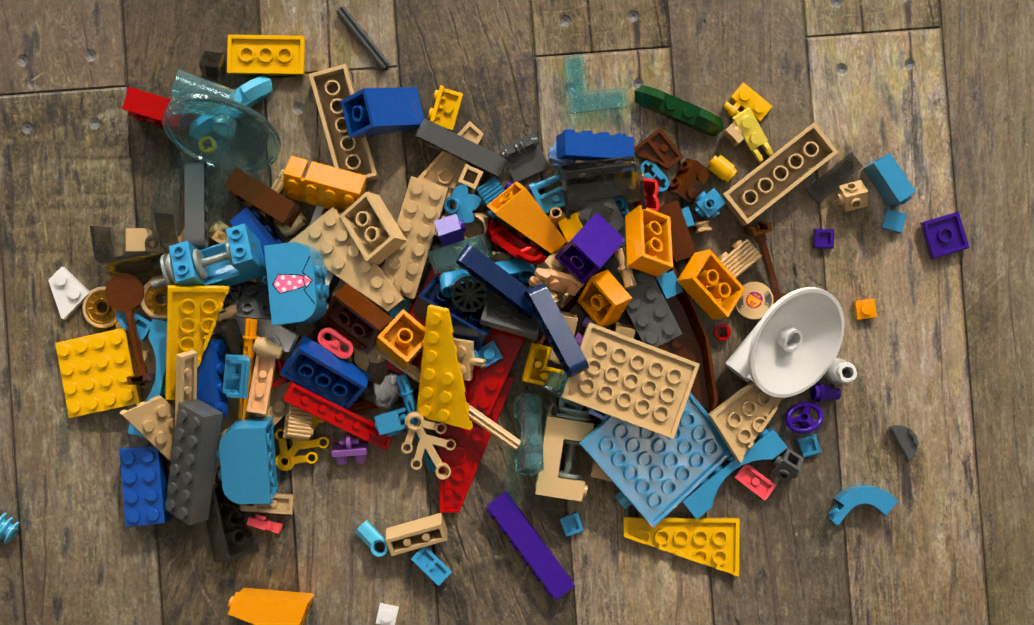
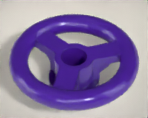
[785,402,824,434]

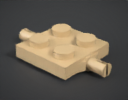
[453,338,486,381]

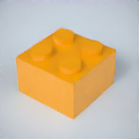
[577,269,632,328]
[376,309,425,368]

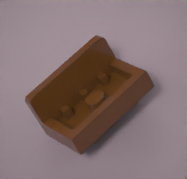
[667,158,712,205]

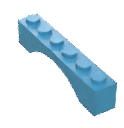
[128,319,167,437]
[682,428,788,519]

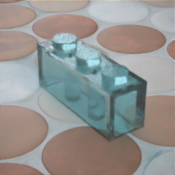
[428,233,493,274]

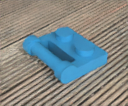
[529,169,571,214]

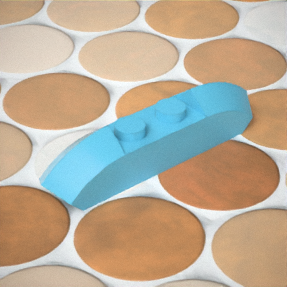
[189,75,273,138]

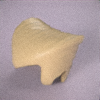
[463,212,491,248]

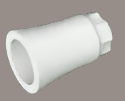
[825,358,857,385]

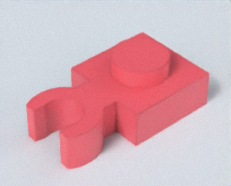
[246,513,283,534]

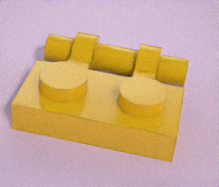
[723,82,773,122]

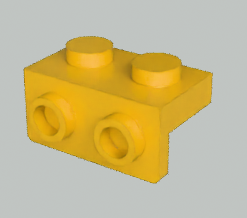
[428,85,463,131]

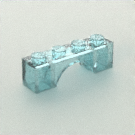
[514,392,544,476]

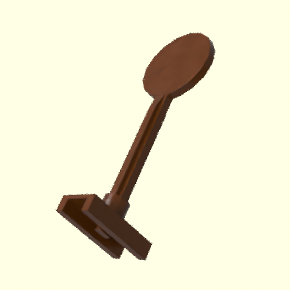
[743,221,786,303]
[105,273,156,386]

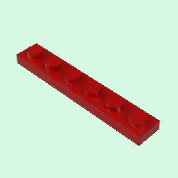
[282,382,394,451]

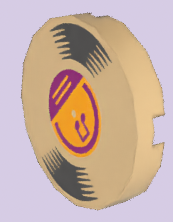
[735,282,774,320]

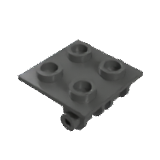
[499,133,549,183]
[236,283,271,320]

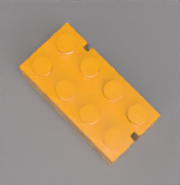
[283,156,366,212]

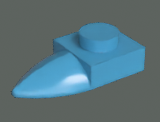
[115,311,151,341]

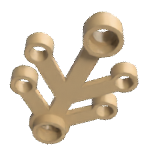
[401,412,456,480]

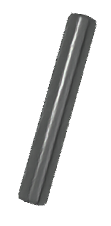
[336,6,390,70]

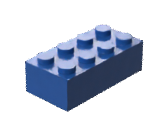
[119,445,171,527]

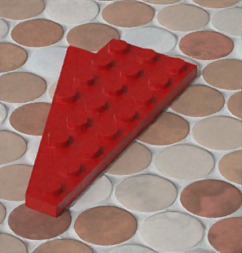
[439,377,514,513]

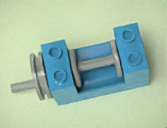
[151,223,267,289]

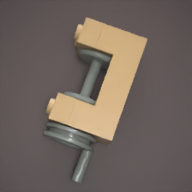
[534,383,596,502]

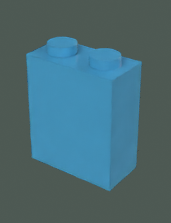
[863,153,916,207]

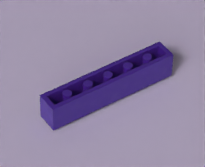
[486,490,575,600]

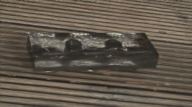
[806,152,863,204]

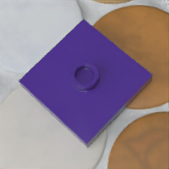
[920,211,970,259]

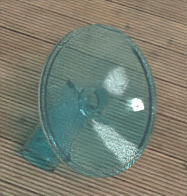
[162,69,281,172]

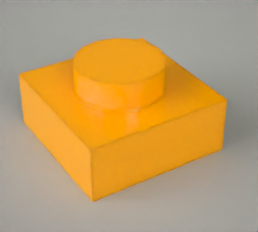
[853,298,877,320]

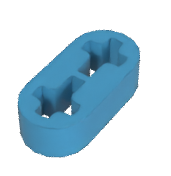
[639,160,669,193]

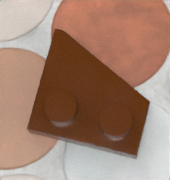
[634,127,684,170]

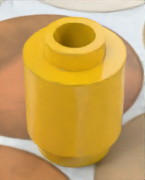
[708,155,737,182]

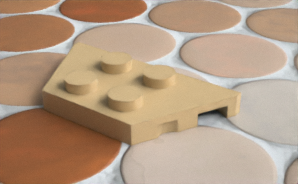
[120,395,175,461]

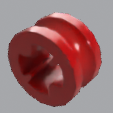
[713,324,731,341]

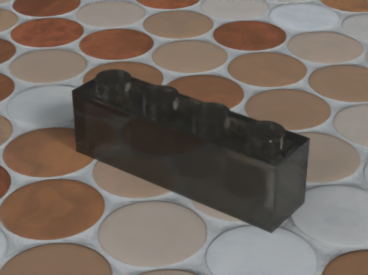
[206,481,259,562]

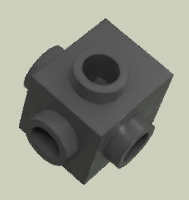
[771,448,804,483]

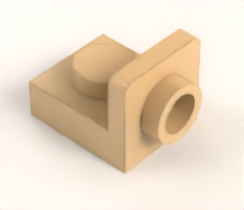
[722,122,744,147]
[209,220,230,244]

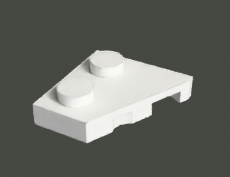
[48,267,90,320]

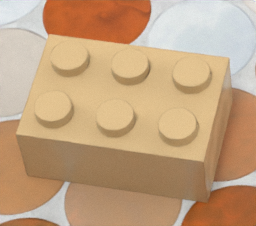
[339,192,407,264]

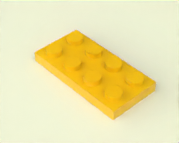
[227,35,305,75]

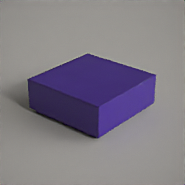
[813,229,834,249]

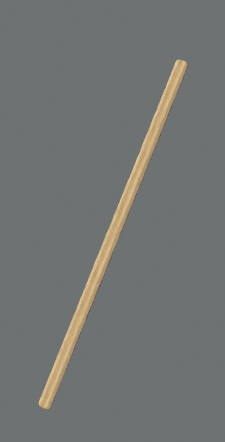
[323,305,521,450]

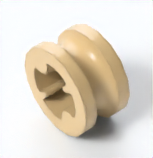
[693,220,712,233]

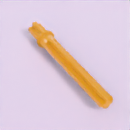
[238,318,258,420]

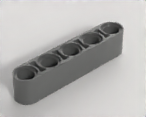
[415,118,508,178]
[184,162,209,250]

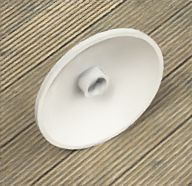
[725,287,845,398]

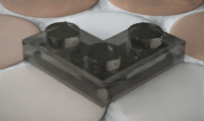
[358,369,400,411]

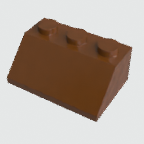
[323,283,393,354]

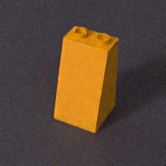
[486,181,567,254]
[227,588,314,625]

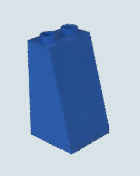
[340,87,425,139]

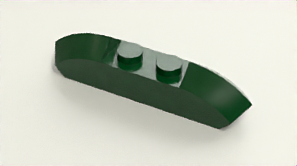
[634,85,724,137]

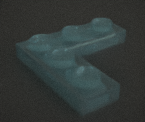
[564,54,627,114]

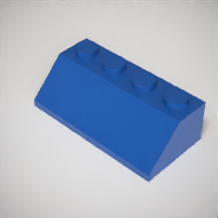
[279,335,369,410]

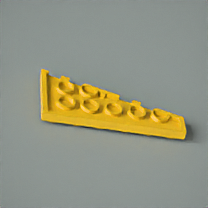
[165,285,230,400]
[417,305,473,430]
[623,517,740,577]

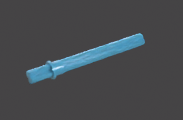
[395,373,436,472]

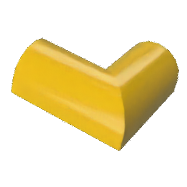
[522,342,564,389]

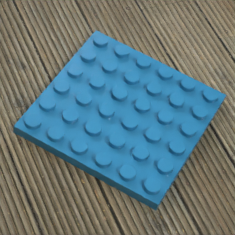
[579,392,732,528]

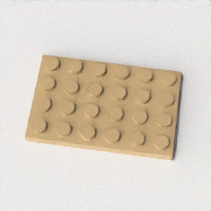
[561,322,700,439]

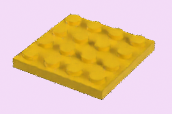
[55,328,143,418]

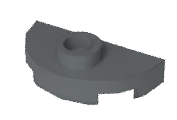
[889,425,919,461]

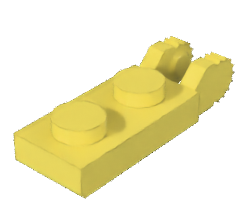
[732,107,773,163]

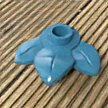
[444,184,481,223]

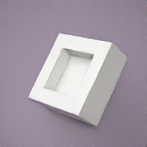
[376,603,399,625]

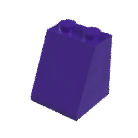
[555,213,625,284]

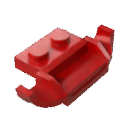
[488,219,548,265]

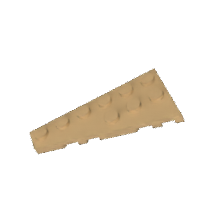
[707,381,785,463]

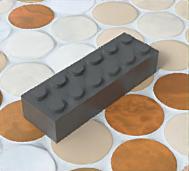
[165,399,223,526]

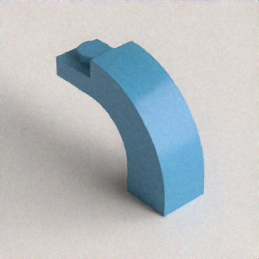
[827,484,899,525]

